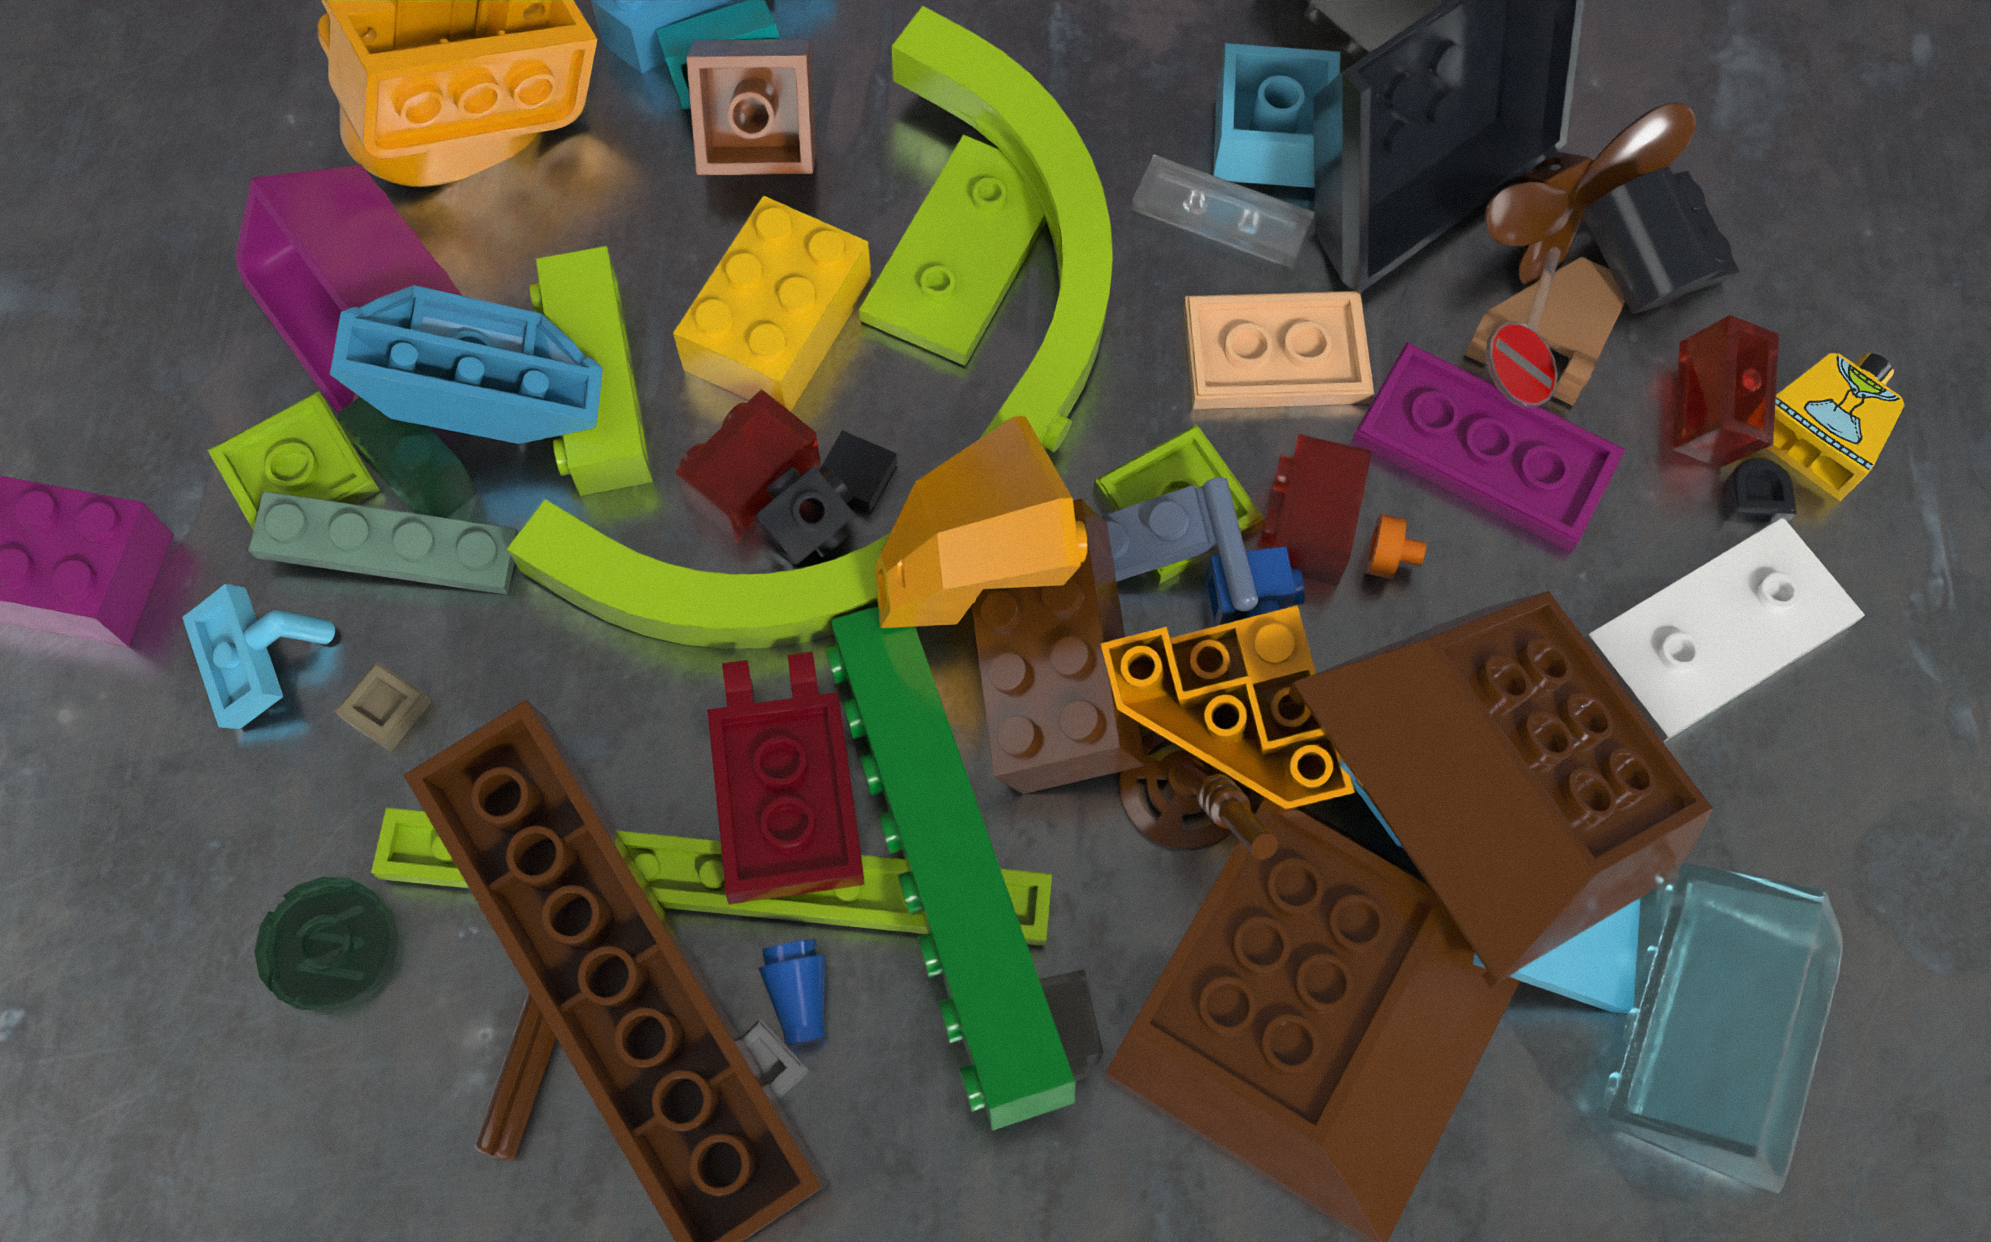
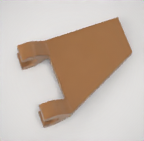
[1464,257,1626,406]

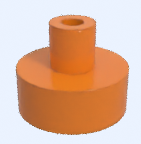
[1366,513,1426,580]

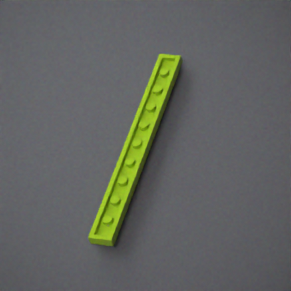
[371,808,1052,946]

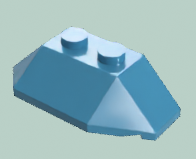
[330,285,603,444]

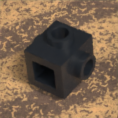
[751,466,855,564]

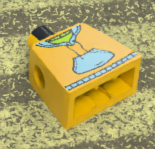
[1744,353,1905,501]

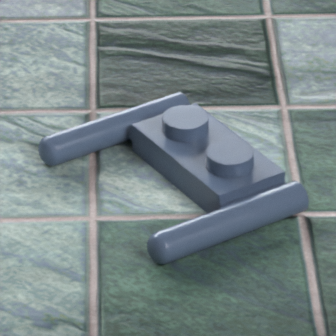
[1100,477,1258,611]

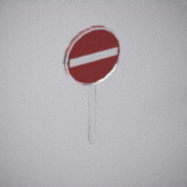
[1485,247,1561,408]

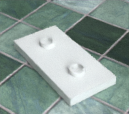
[1585,517,1865,743]

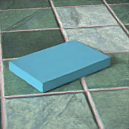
[1473,898,1641,1013]

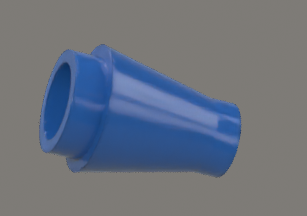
[758,939,826,1045]

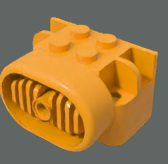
[317,0,597,187]

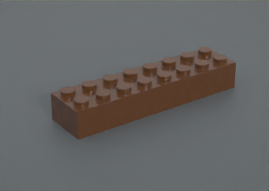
[403,699,829,1242]

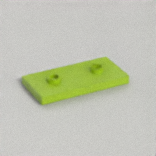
[859,135,1047,366]

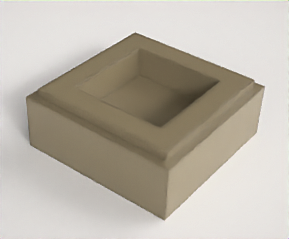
[334,661,433,752]

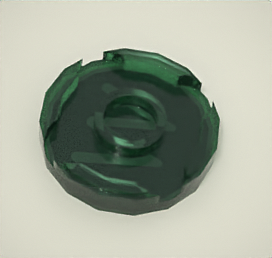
[254,877,399,1015]

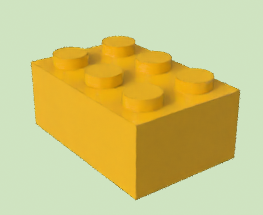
[673,196,872,418]

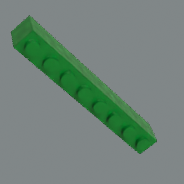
[825,606,1075,1131]

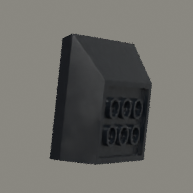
[1313,0,1585,294]

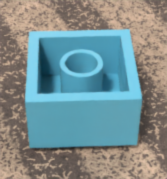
[1213,43,1340,188]

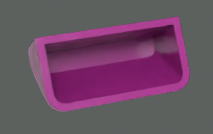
[236,165,463,421]

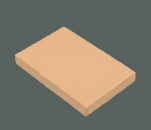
[1183,291,1374,409]

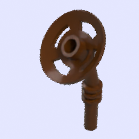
[1119,731,1278,860]

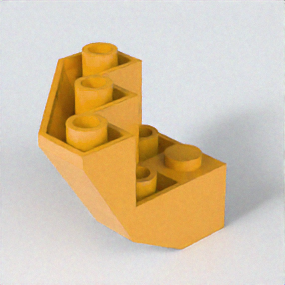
[874,416,1087,628]
[1101,605,1354,810]

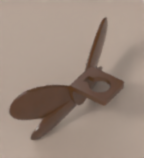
[1485,102,1696,287]

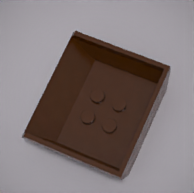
[1288,591,1713,988]
[1104,798,1520,1242]

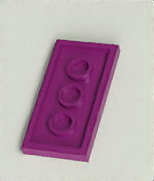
[1351,342,1626,553]

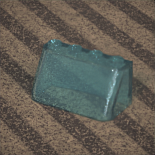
[1604,862,1843,1194]

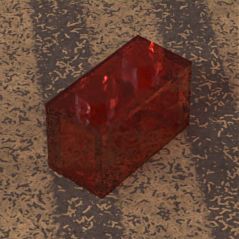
[1672,315,1779,467]
[675,389,820,543]
[1259,434,1372,586]

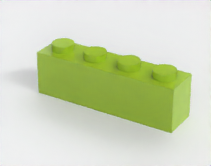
[529,246,653,496]

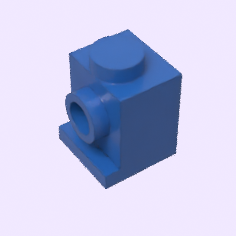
[1204,546,1305,627]

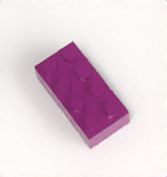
[0,476,174,647]

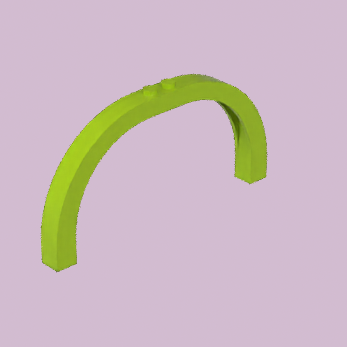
[507,6,1113,649]

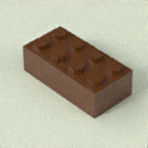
[972,498,1146,794]

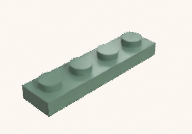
[248,491,518,595]

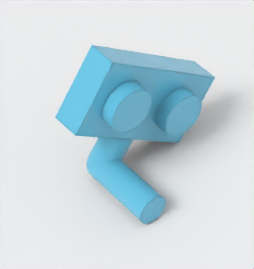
[182,584,335,730]

